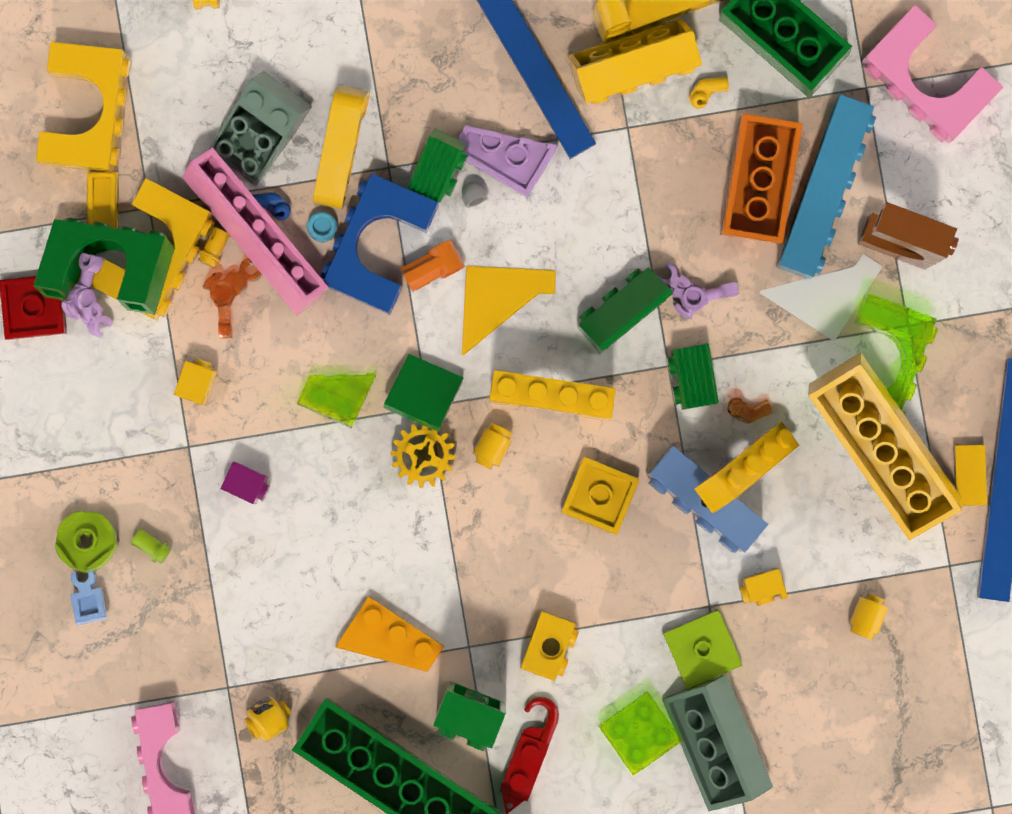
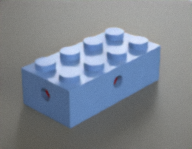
[646,446,768,553]

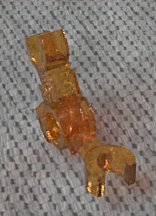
[203,258,262,339]

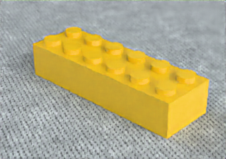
[808,352,962,541]

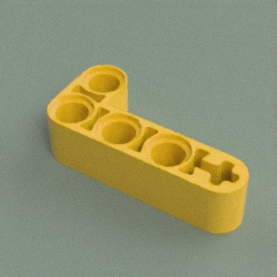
[313,85,370,210]

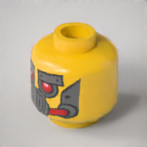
[244,696,291,742]

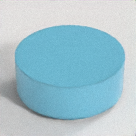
[307,211,338,243]

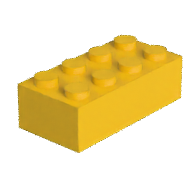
[567,18,702,104]

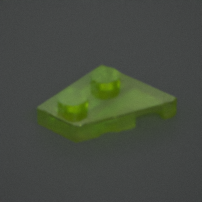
[297,373,376,429]

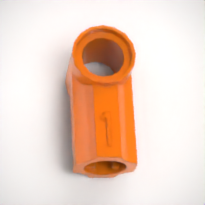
[400,240,465,292]

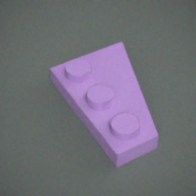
[457,125,558,199]

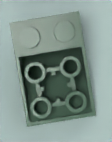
[209,71,312,185]

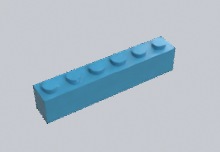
[776,94,876,279]

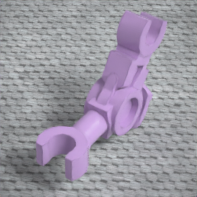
[62,253,112,338]
[657,263,739,319]

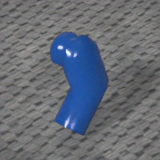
[252,192,291,221]

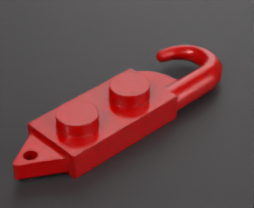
[499,697,559,814]

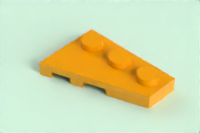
[335,596,444,672]

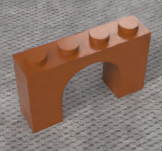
[858,202,959,269]

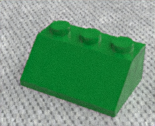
[577,267,673,354]

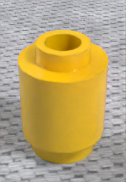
[472,423,513,470]
[850,593,888,640]

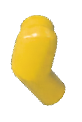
[689,76,729,109]

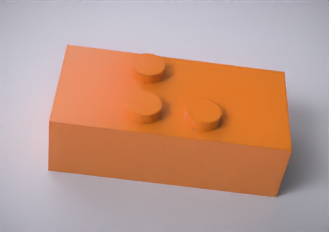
[720,113,803,245]

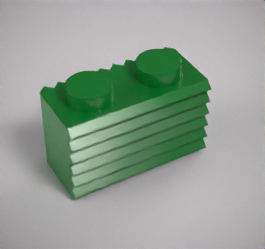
[407,128,469,203]
[667,343,719,410]

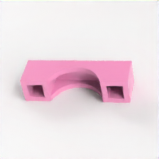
[131,701,195,814]

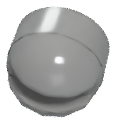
[462,182,488,208]

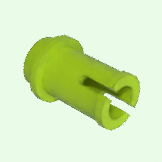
[131,528,171,564]

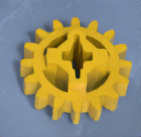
[390,424,456,488]

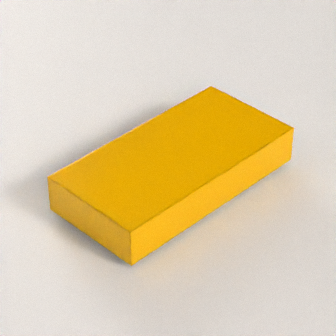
[87,172,119,229]
[953,445,987,506]

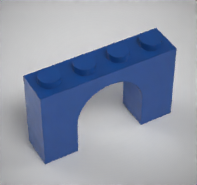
[320,173,439,315]

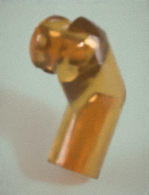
[727,397,773,424]

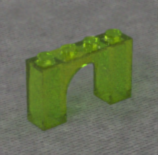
[854,293,938,416]

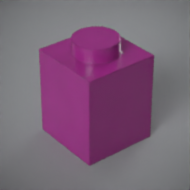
[220,461,271,504]

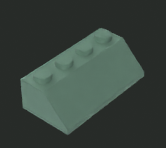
[662,674,773,812]

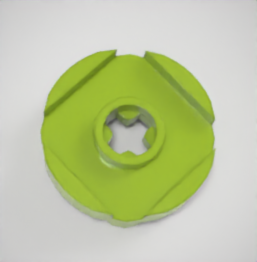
[55,511,118,573]

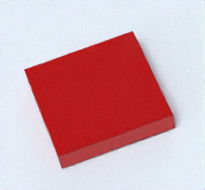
[0,276,67,340]

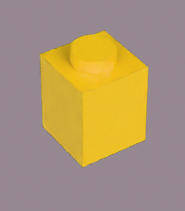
[173,358,218,406]

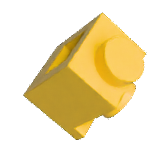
[739,568,788,606]

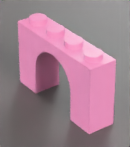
[861,5,1003,144]

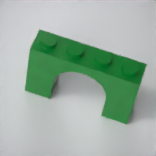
[33,218,175,315]

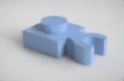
[70,571,108,626]

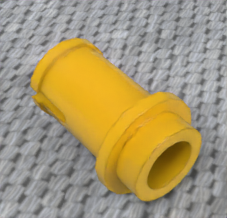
[198,227,231,268]

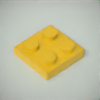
[561,457,640,535]

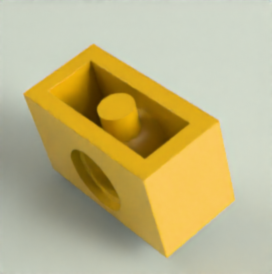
[520,610,579,681]

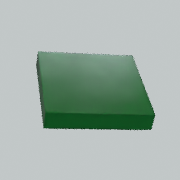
[383,354,464,432]

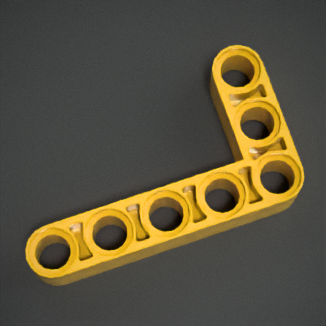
[593,0,723,43]

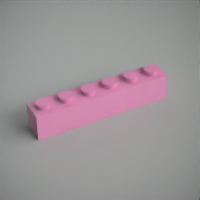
[182,147,328,316]

